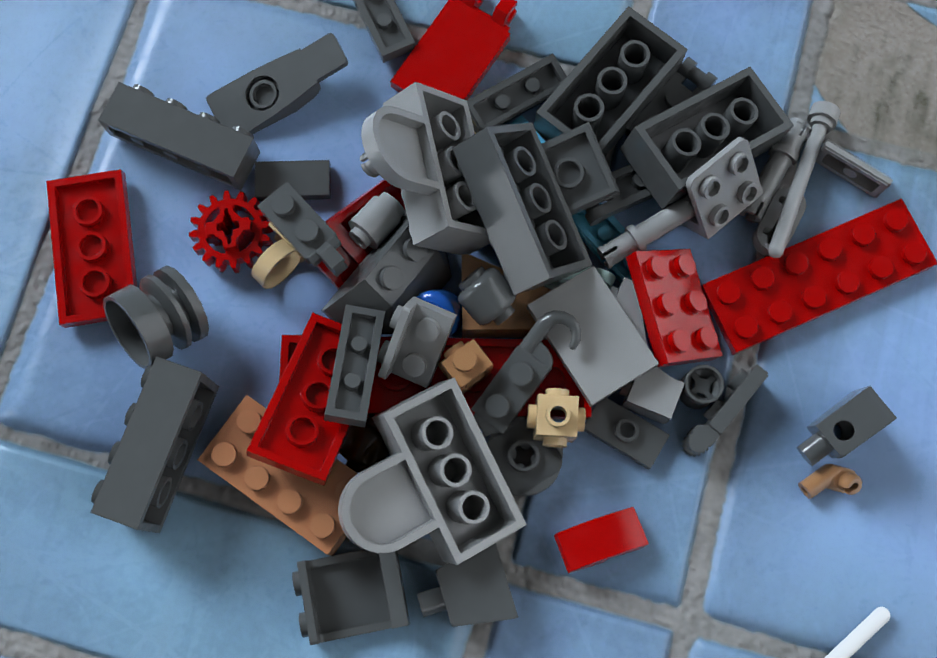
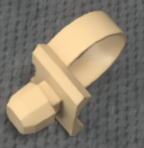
[251,222,304,289]

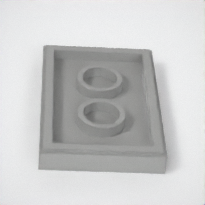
[527,265,659,407]

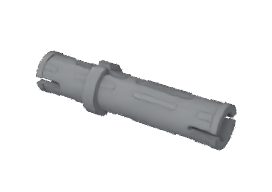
[740,117,811,223]
[597,194,696,269]

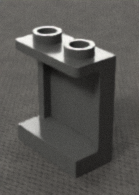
[292,550,411,645]

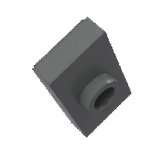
[584,397,670,470]

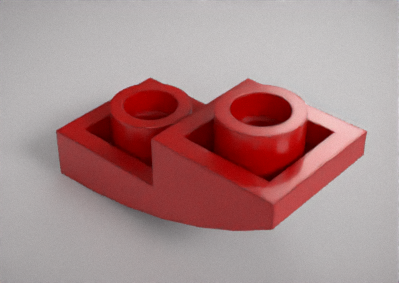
[554,507,649,574]

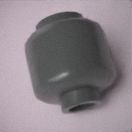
[458,266,517,326]

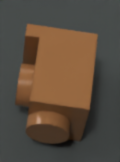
[438,339,493,394]

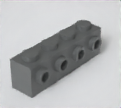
[98,82,260,190]

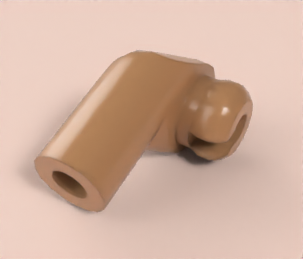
[798,463,862,499]

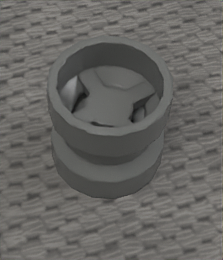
[679,365,724,409]

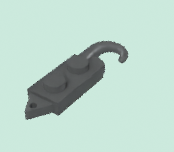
[471,310,581,437]

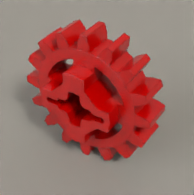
[189,190,274,273]

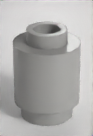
[348,192,405,249]

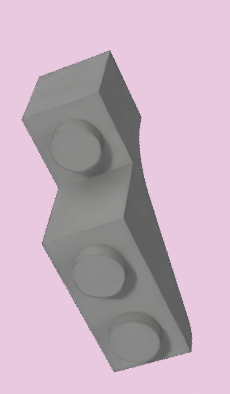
[610,277,685,424]

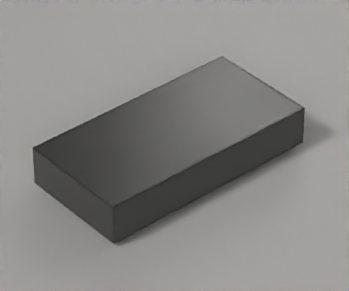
[255,160,331,201]

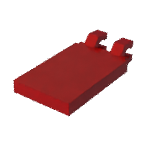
[390,0,517,100]

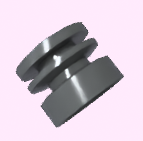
[103,265,209,369]

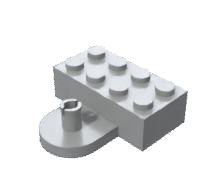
[360,81,490,255]
[338,378,527,565]

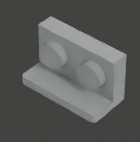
[377,296,457,388]

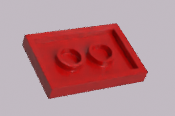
[626,249,723,367]

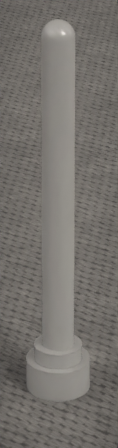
[768,101,841,258]

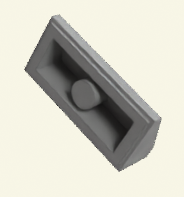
[816,139,893,198]

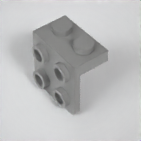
[682,137,763,239]

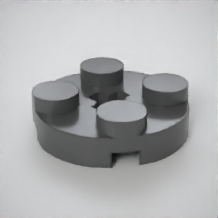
[487,417,563,496]

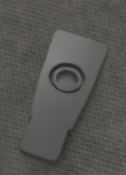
[206,33,348,135]

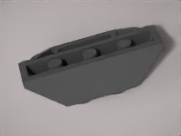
[321,209,452,334]

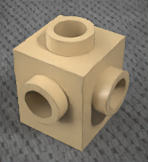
[527,388,586,448]

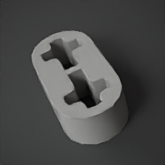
[752,188,806,256]

